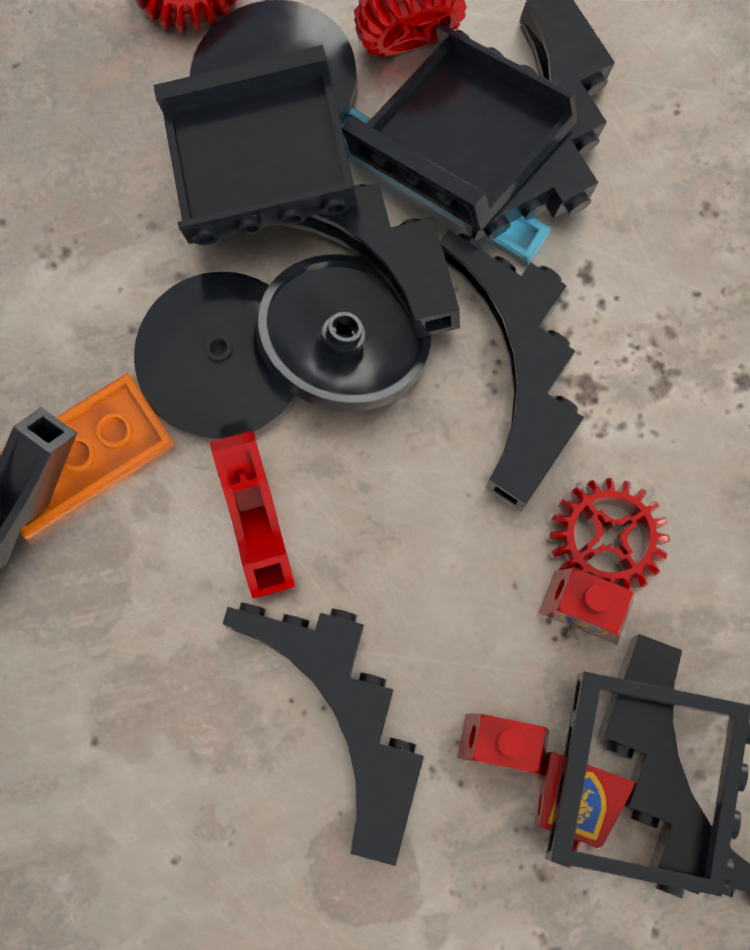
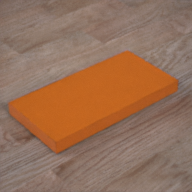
[0,372,176,540]

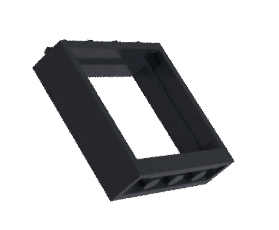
[545,671,750,897]

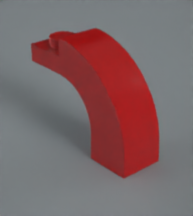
[209,431,296,599]

